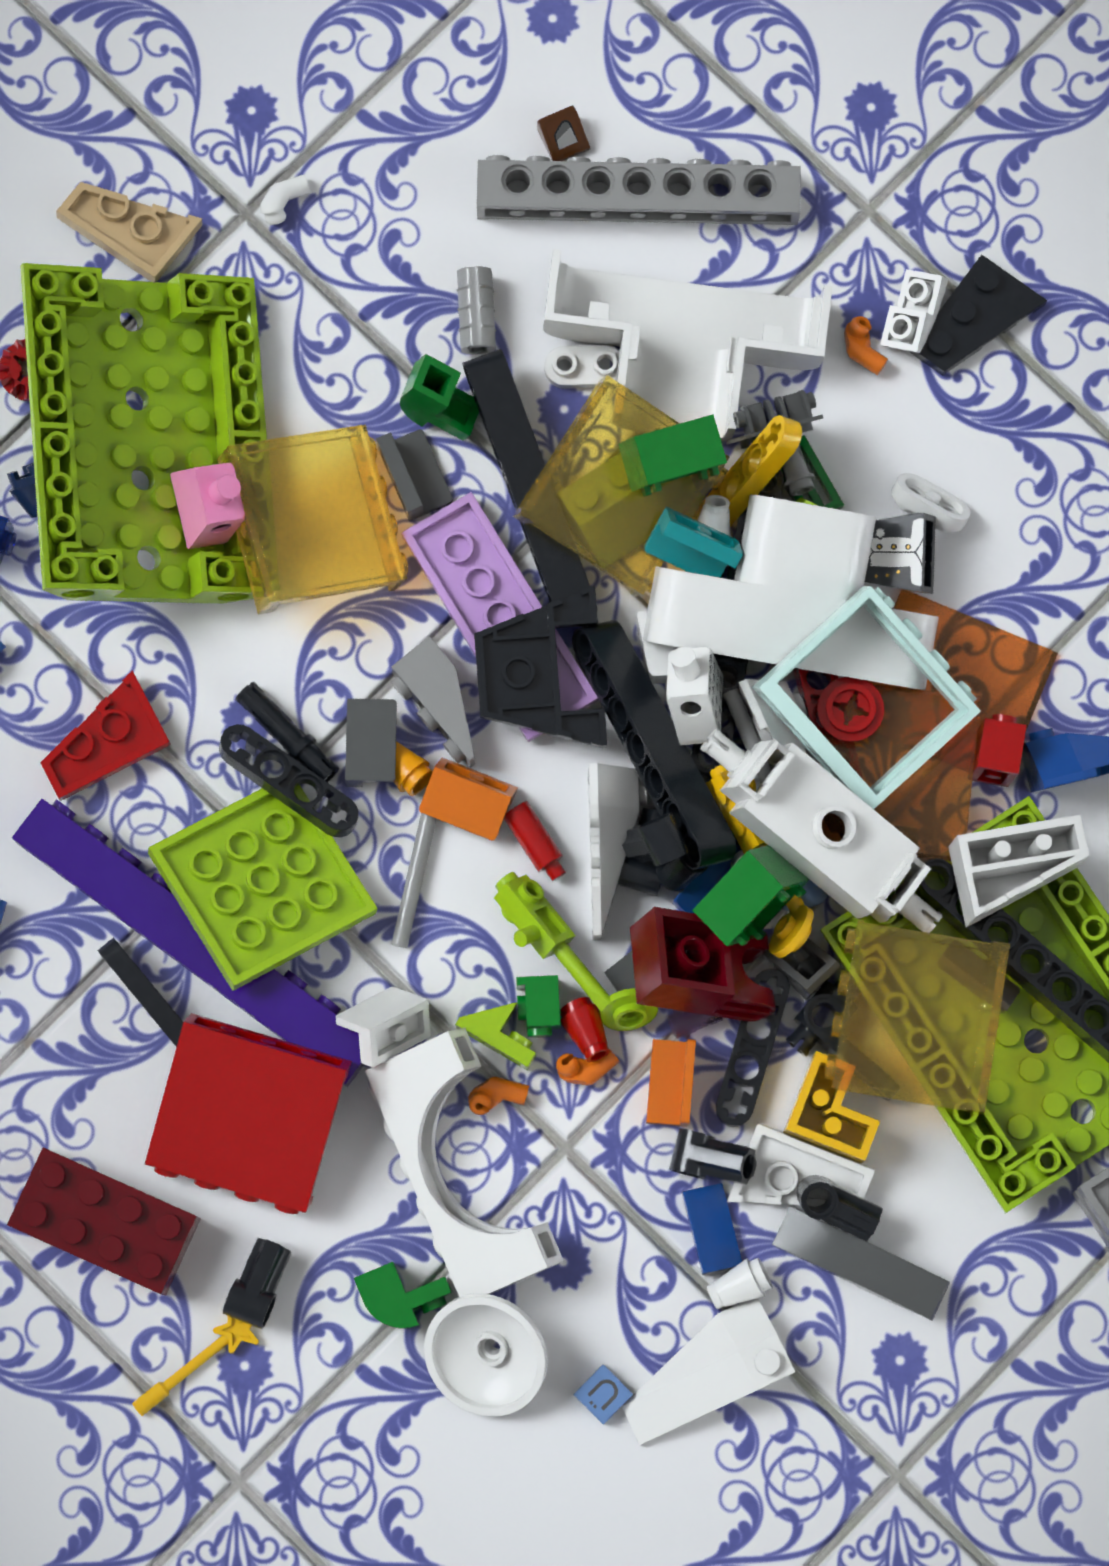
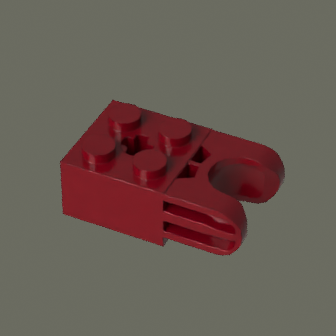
[630,907,776,1022]

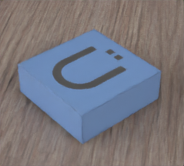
[573,1364,633,1425]

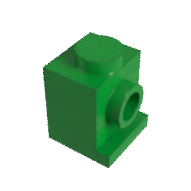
[516,975,560,1038]

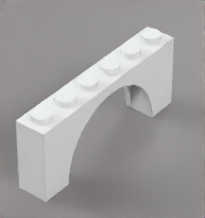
[365,1028,564,1297]

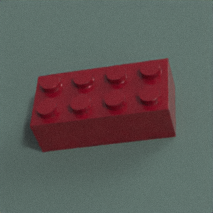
[7,1147,201,1296]

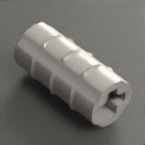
[457,266,496,354]

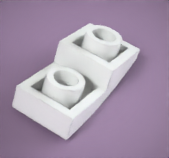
[880,269,948,353]

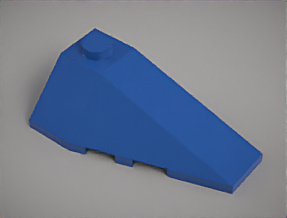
[1022,728,1109,793]

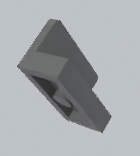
[376,429,453,521]
[345,699,397,787]

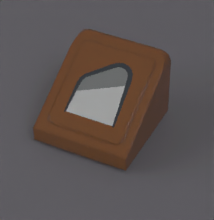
[537,105,590,161]

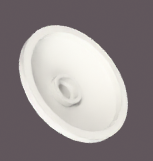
[424,1294,548,1416]

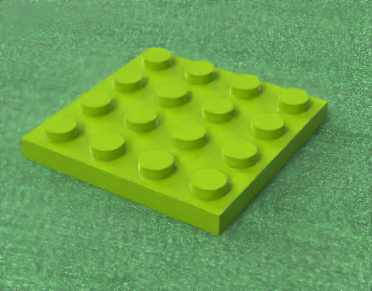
[148,785,378,991]

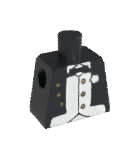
[865,513,936,594]

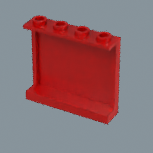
[145,1013,352,1214]

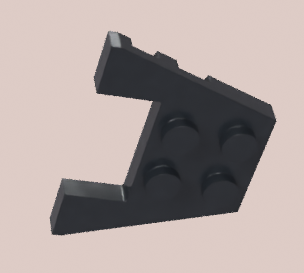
[474,586,607,748]

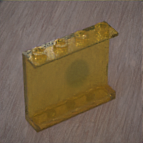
[513,375,730,597]
[217,424,408,615]
[824,919,1010,1114]

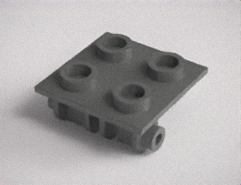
[726,390,824,449]

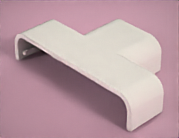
[543,249,833,441]
[643,495,939,690]

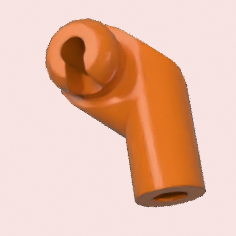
[468,1076,529,1115]

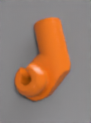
[844,316,888,376]
[556,1049,620,1086]

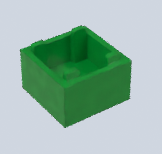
[618,414,727,497]
[692,845,810,947]

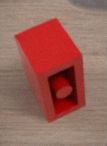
[967,714,1027,787]

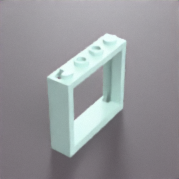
[752,586,981,809]

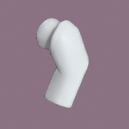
[260,174,311,225]

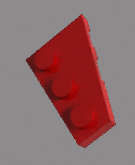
[40,670,171,801]

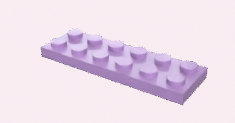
[401,492,598,742]

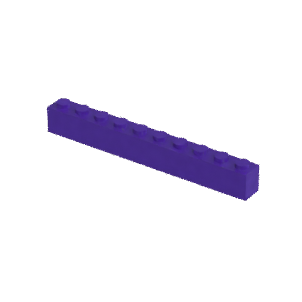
[12,798,364,1088]

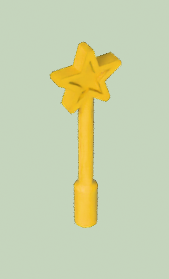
[132,1316,259,1416]

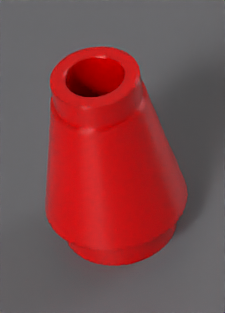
[560,997,610,1062]

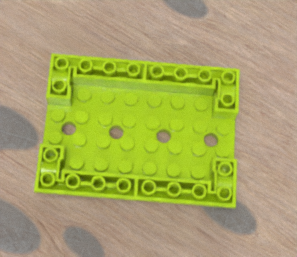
[20,263,279,604]
[820,796,1109,1213]

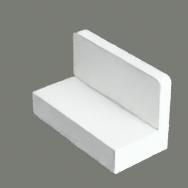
[336,987,431,1068]

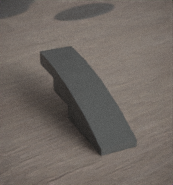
[772,1207,950,1321]

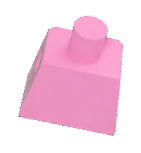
[170,462,245,549]

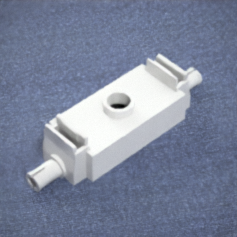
[700,728,942,935]

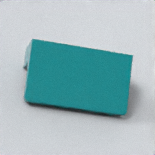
[644,506,743,577]

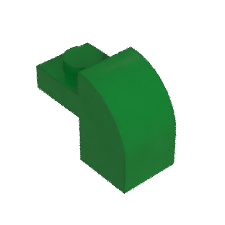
[400,354,479,441]
[354,1262,452,1329]

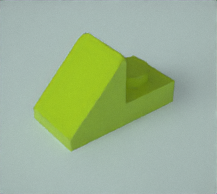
[455,1002,536,1071]

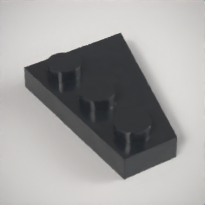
[910,254,1047,376]

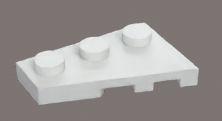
[727,1123,875,1207]

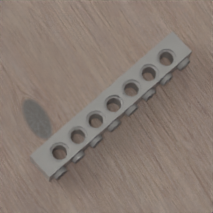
[477,155,801,225]

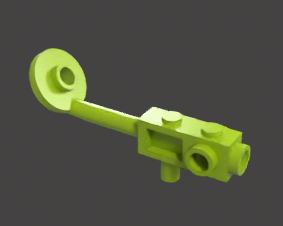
[494,872,658,1031]

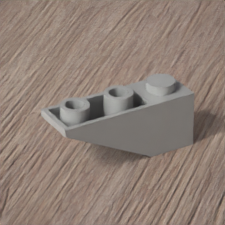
[391,636,475,768]

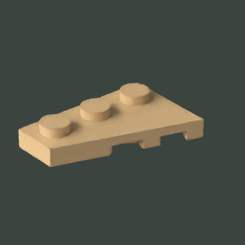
[56,182,202,282]

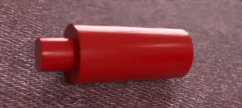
[504,801,566,882]

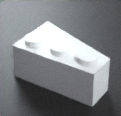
[948,815,1090,928]

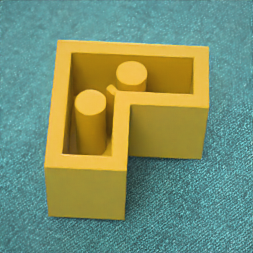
[783,1051,880,1163]

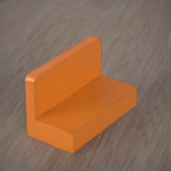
[419,757,518,841]
[646,1039,696,1127]

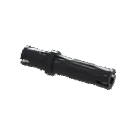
[235,682,340,782]

